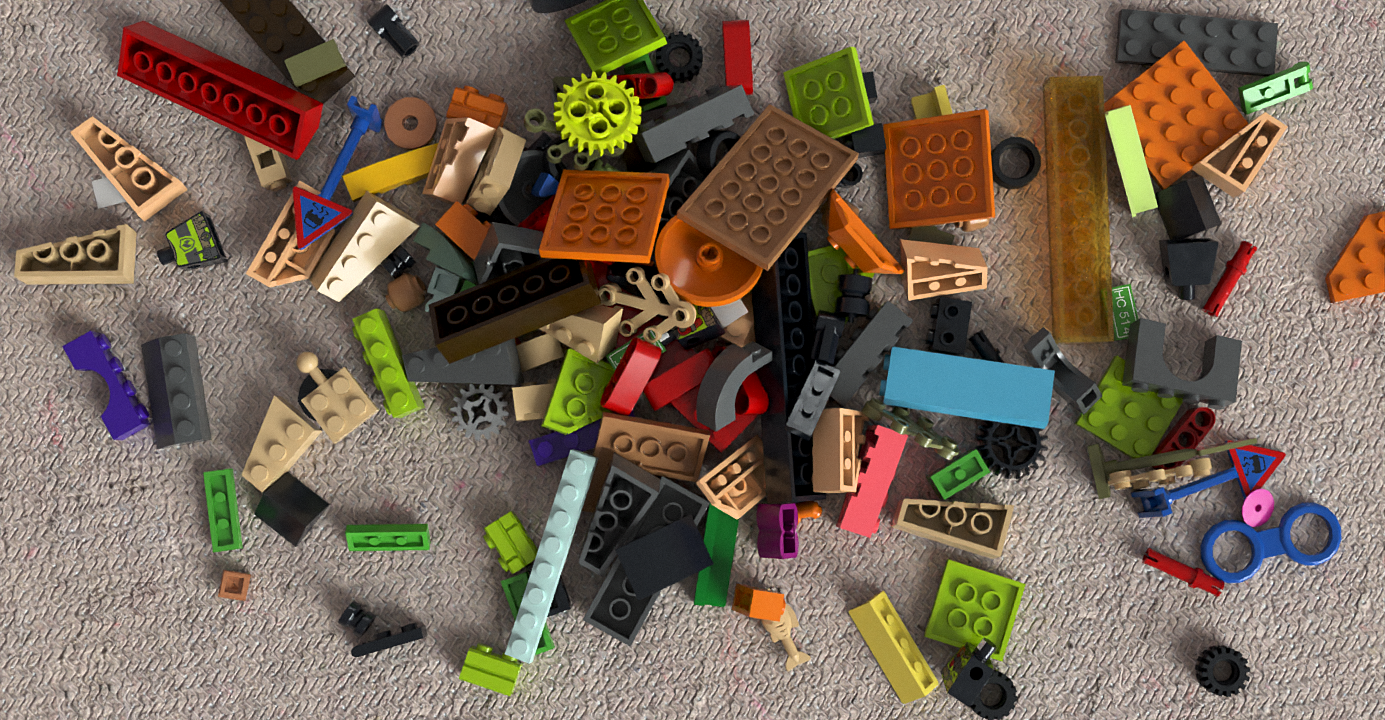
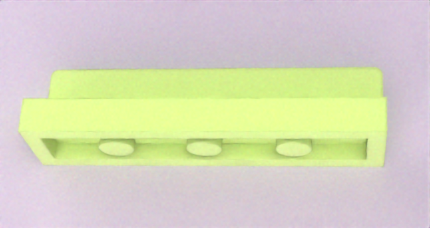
[1104,105,1158,217]

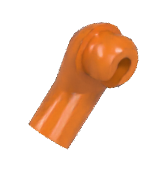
[795,501,822,525]

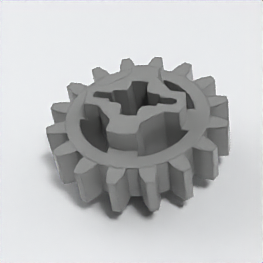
[451,384,510,441]

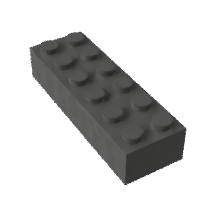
[583,476,710,647]

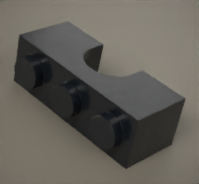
[845,71,886,158]

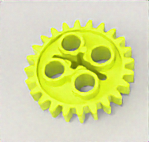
[553,71,642,156]

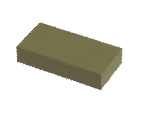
[284,39,346,87]

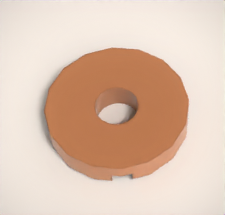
[384,97,438,150]

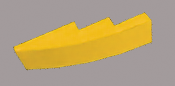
[342,143,438,202]

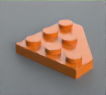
[1325,211,1385,303]

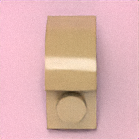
[516,334,574,373]

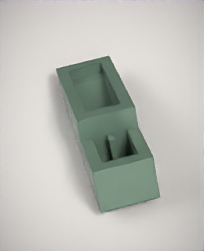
[413,223,479,285]

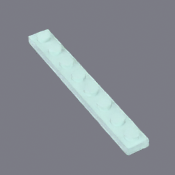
[505,449,598,664]

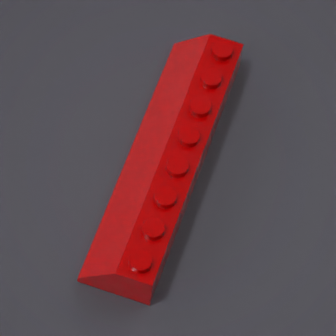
[117,21,324,160]

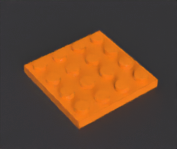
[1098,40,1248,190]
[883,109,995,230]
[539,169,670,263]

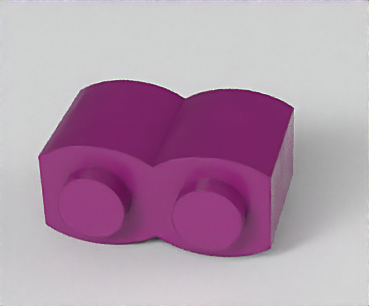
[756,503,799,559]

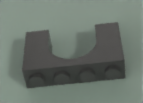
[1122,318,1242,410]

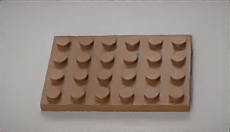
[677,104,859,271]

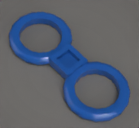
[1200,502,1342,583]

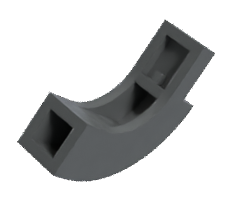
[1024,327,1102,415]
[696,341,772,432]

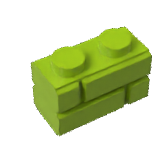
[483,511,538,574]
[459,643,523,696]

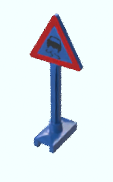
[293,95,383,250]
[1131,440,1286,518]

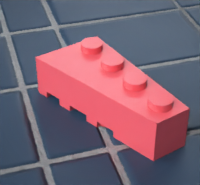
[836,425,908,538]

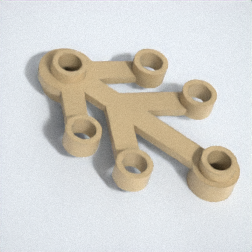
[599,267,696,343]
[1108,458,1212,490]

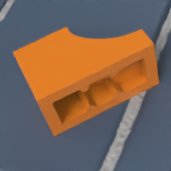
[731,583,786,622]

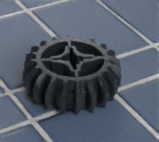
[975,420,1048,479]

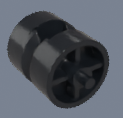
[834,269,873,323]

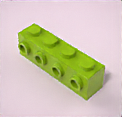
[352,308,425,418]

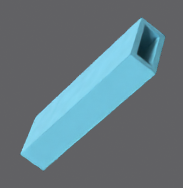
[879,347,1055,429]

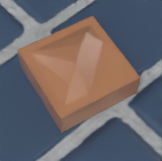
[218,570,251,602]

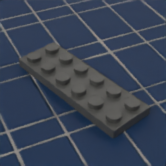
[1115,9,1278,77]

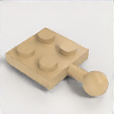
[296,352,379,444]

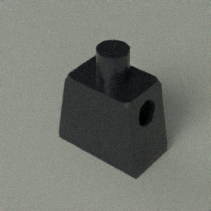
[1159,238,1218,300]

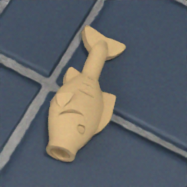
[760,588,811,671]

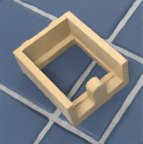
[466,127,526,215]

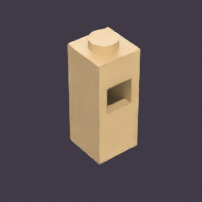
[244,136,293,191]

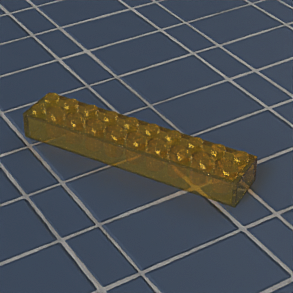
[1043,76,1114,345]

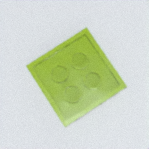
[564,0,667,77]
[783,47,874,139]
[1074,356,1183,459]
[924,559,1026,661]

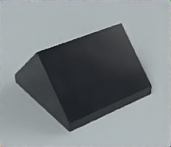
[1155,176,1222,240]
[254,472,330,547]

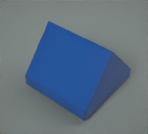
[532,172,559,197]

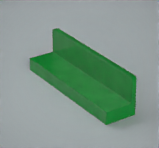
[694,503,739,607]

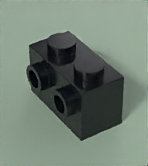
[925,297,972,356]

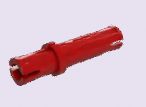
[1202,241,1257,317]
[1142,547,1225,597]

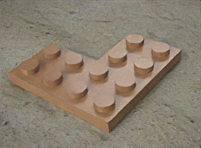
[582,412,710,513]

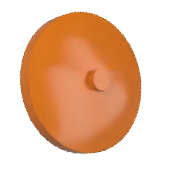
[655,215,763,307]

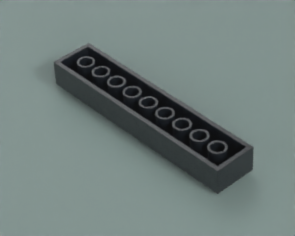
[752,232,826,504]

